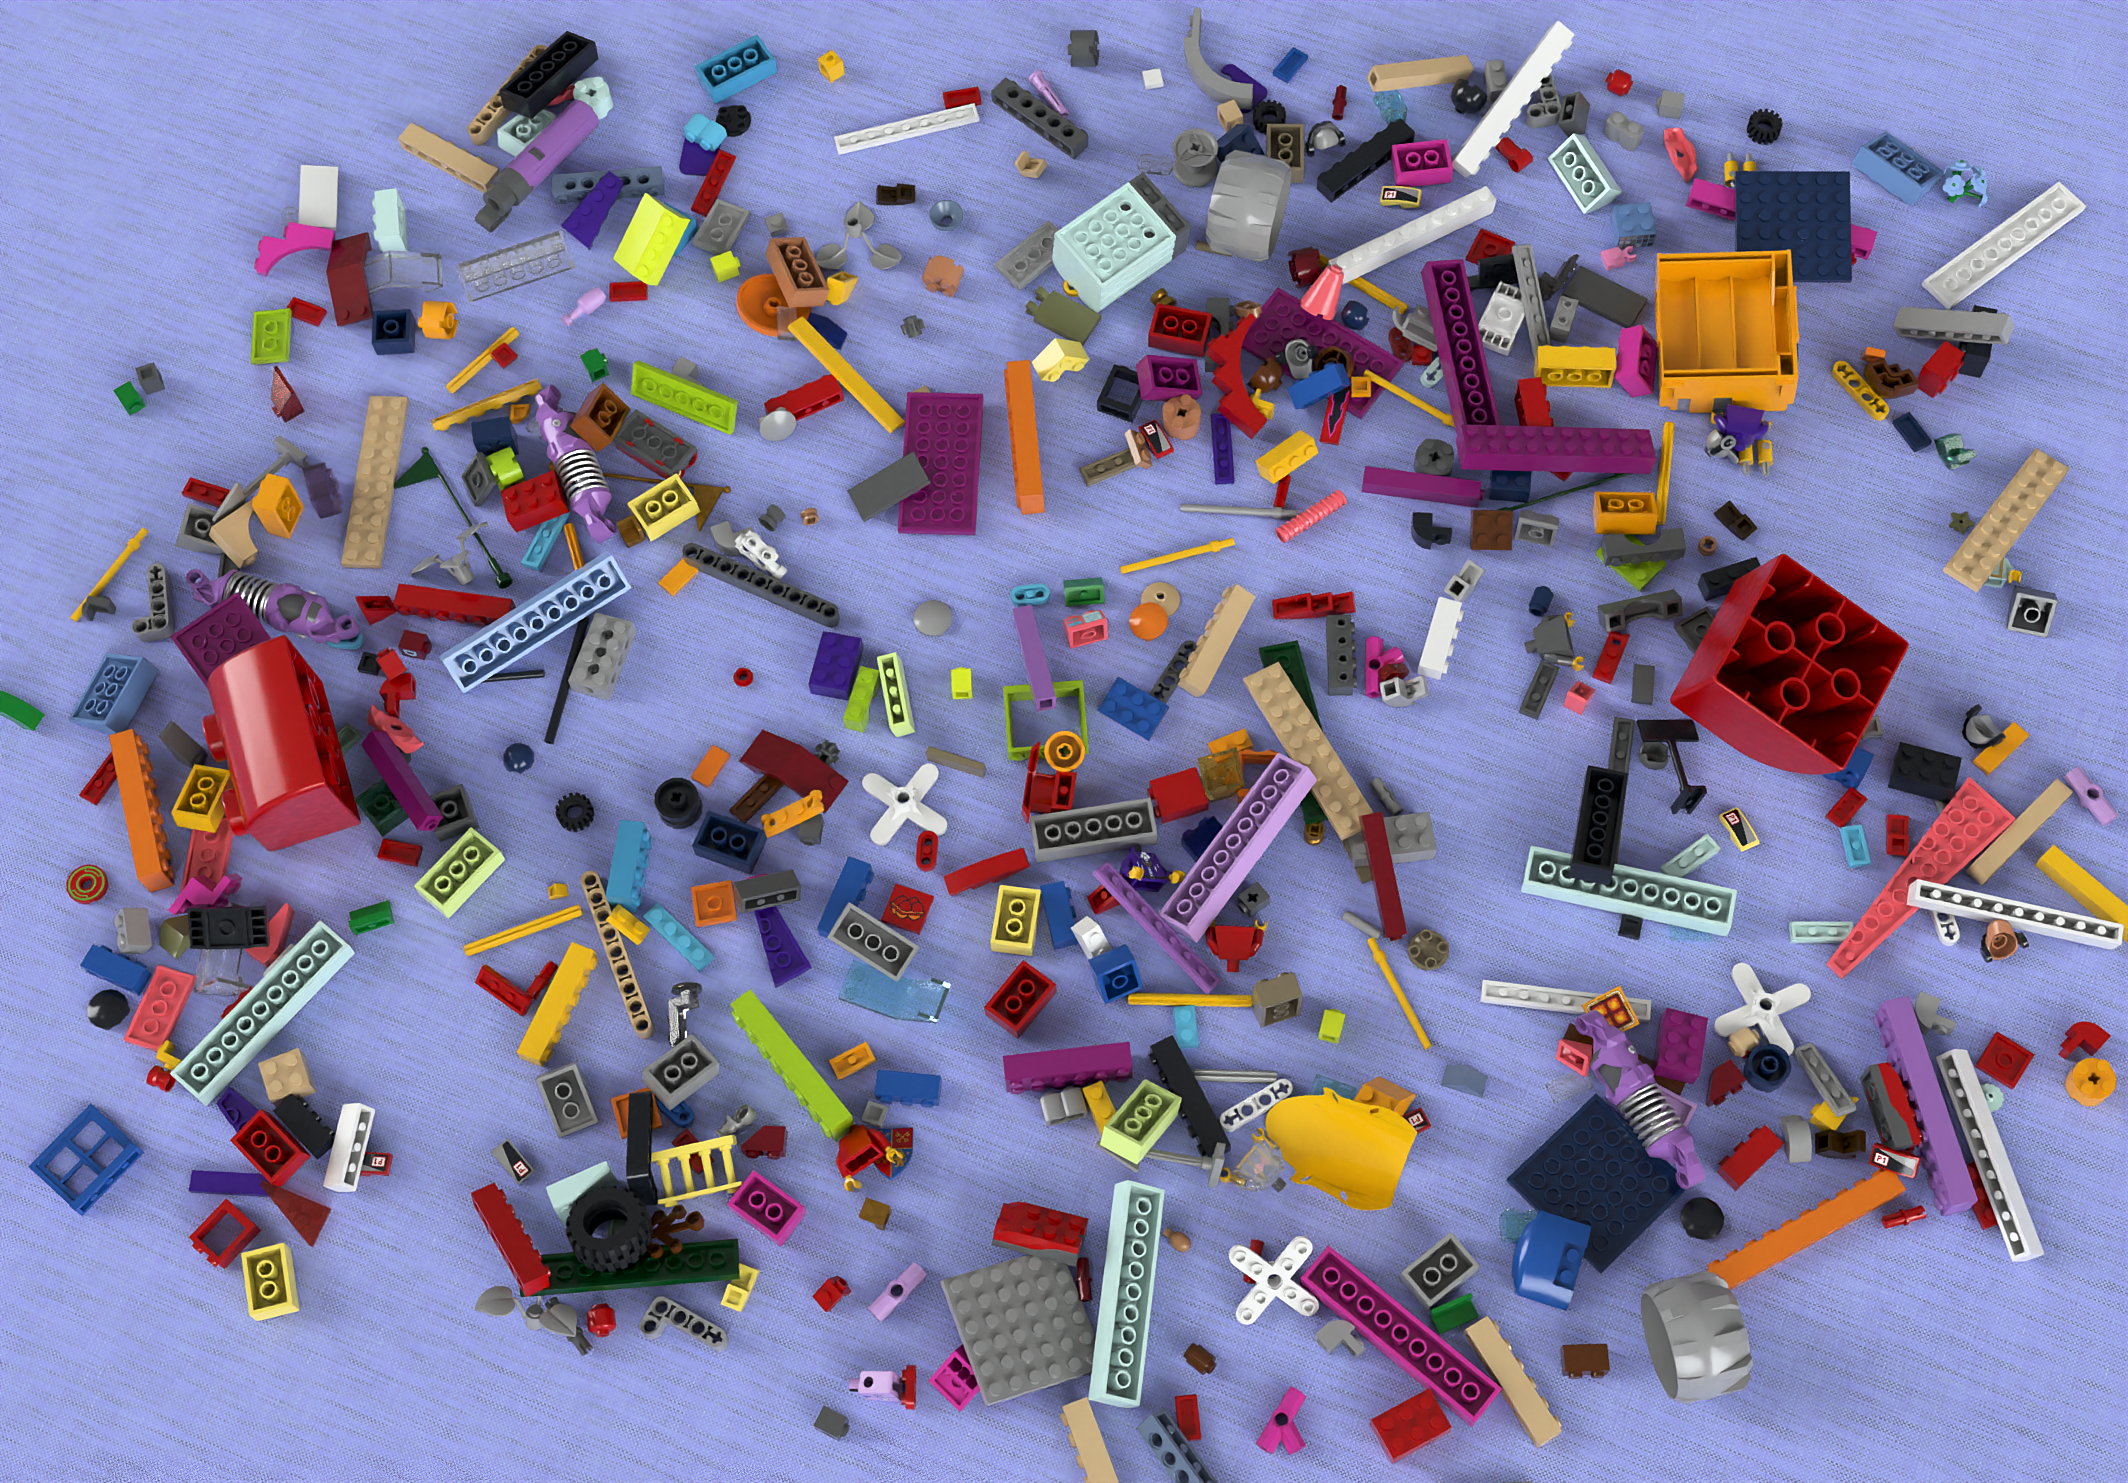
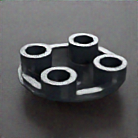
[715,105,751,137]
[87,989,130,1030]
[1681,1197,1724,1240]

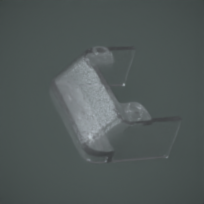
[194,903,249,996]

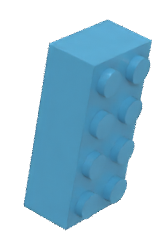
[694,34,777,104]
[605,820,653,913]

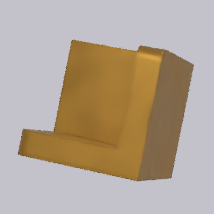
[616,514,646,548]
[859,1197,892,1231]

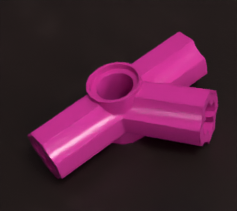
[1365,636,1405,698]
[1256,1386,1307,1455]

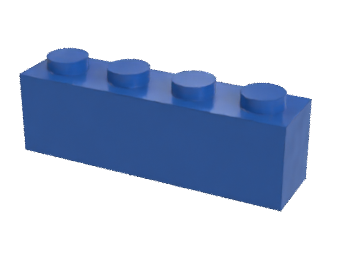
[817,856,874,939]

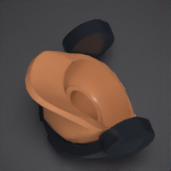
[1980,919,2029,963]

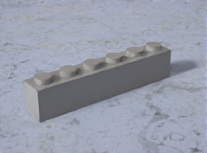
[1893,306,2015,345]

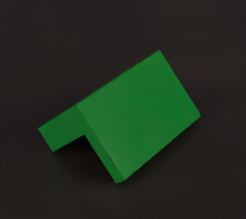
[1063,577,1105,606]
[348,900,395,935]
[1429,1293,1479,1336]

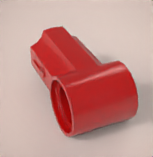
[1496,137,1533,172]

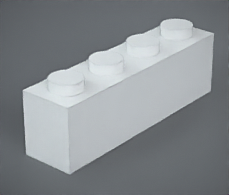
[1417,597,1464,680]
[323,1103,375,1192]

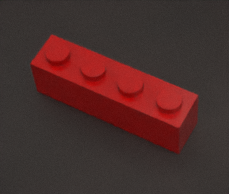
[764,374,844,421]

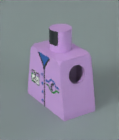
[849,1371,903,1402]

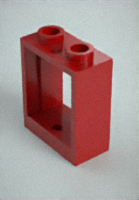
[189,1199,261,1269]

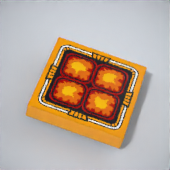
[1581,986,1640,1032]

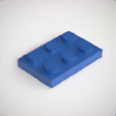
[1097,677,1169,741]

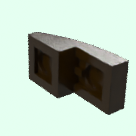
[876,183,915,205]
[1713,500,1758,541]

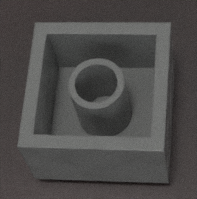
[430,784,479,841]

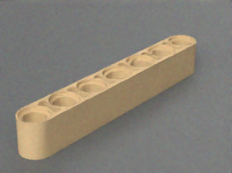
[467,45,547,146]
[1966,778,2074,885]

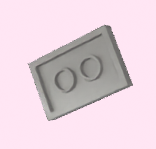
[692,199,751,255]

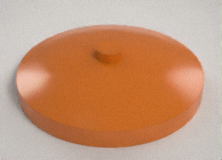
[736,274,811,337]

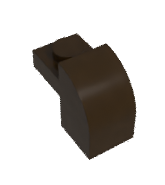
[1815,1129,1866,1159]

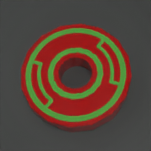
[66,864,109,905]

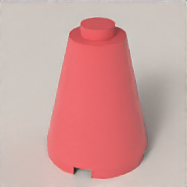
[1300,264,1344,320]

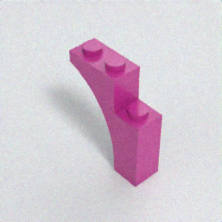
[254,222,336,276]

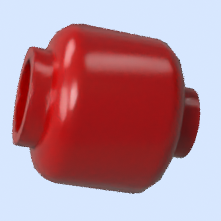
[1605,69,1634,97]
[587,1303,616,1337]

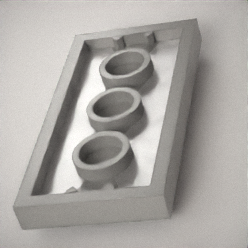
[994,221,1059,291]

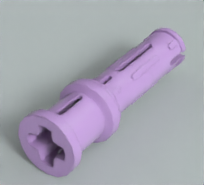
[1028,70,1069,118]

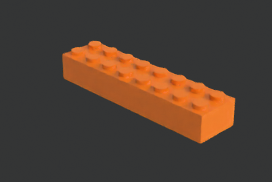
[1004,360,1045,515]
[109,729,175,893]

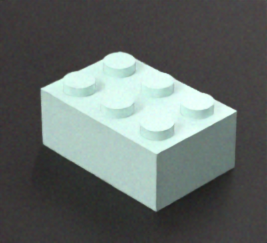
[372,188,408,258]

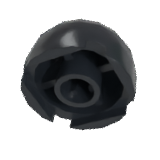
[1451,79,1488,114]

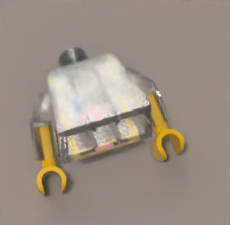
[1219,1128,1287,1192]

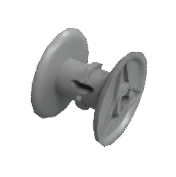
[1172,129,1219,187]

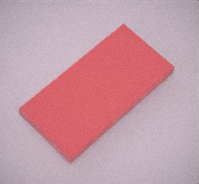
[180,817,234,892]
[123,965,197,1052]

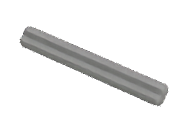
[1194,1069,1277,1083]

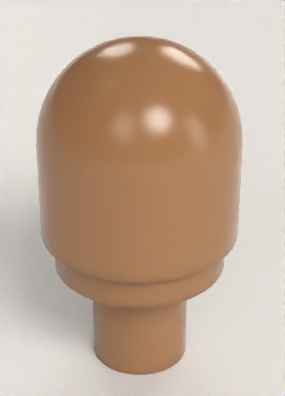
[1163,1227,1191,1252]

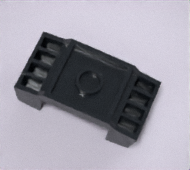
[187,902,270,950]

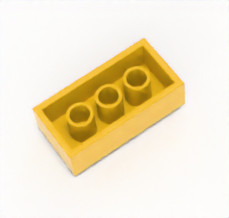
[1533,345,1616,388]

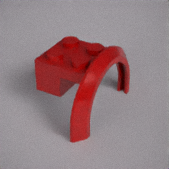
[1021,741,1077,823]

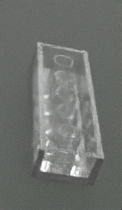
[455,230,576,303]

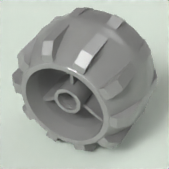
[1205,150,1292,262]
[1640,1270,1753,1404]

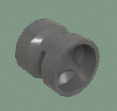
[759,504,786,532]

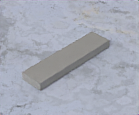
[1793,1043,1857,1118]

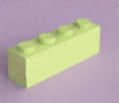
[877,652,915,737]

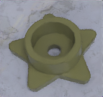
[1949,511,1974,534]

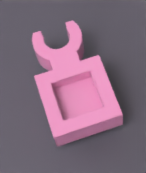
[1600,246,1637,270]

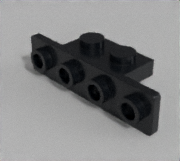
[1467,254,1538,291]

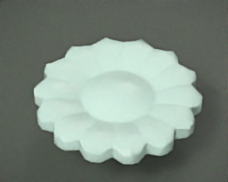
[1980,1083,2004,1113]

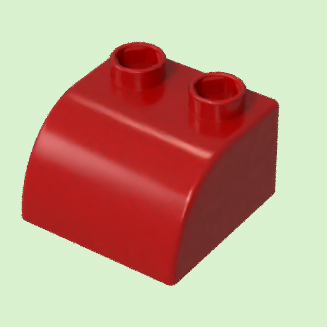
[1670,554,1909,775]
[202,635,361,852]

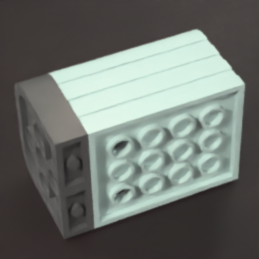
[1052,172,1191,313]

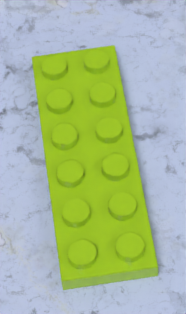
[631,360,738,435]

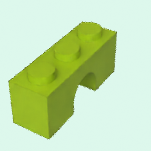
[843,666,881,733]

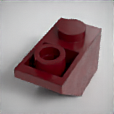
[1706,1059,1746,1108]
[741,1125,788,1159]

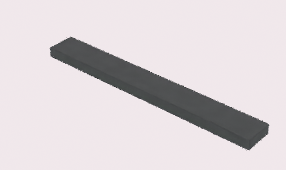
[1608,717,1635,864]

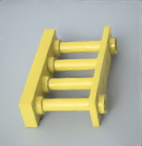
[651,1135,744,1208]

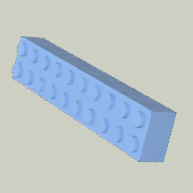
[438,552,631,694]

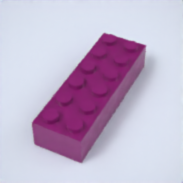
[1003,1042,1133,1094]

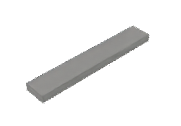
[1512,244,1551,358]

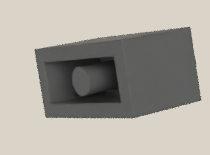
[1558,91,1590,138]

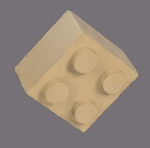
[258,1048,316,1107]

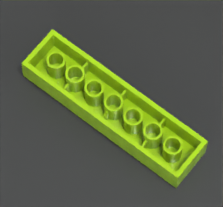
[730,989,855,1142]

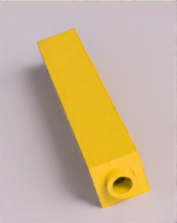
[2035,844,2128,943]

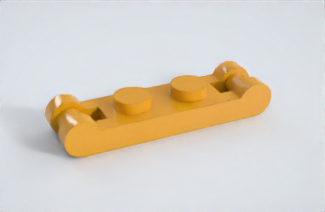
[761,790,824,837]

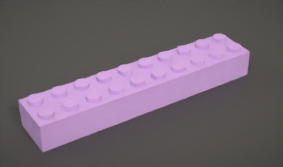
[1158,753,1317,943]

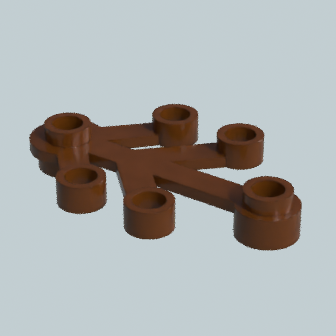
[646,1205,705,1259]

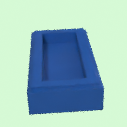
[1273,47,1308,84]

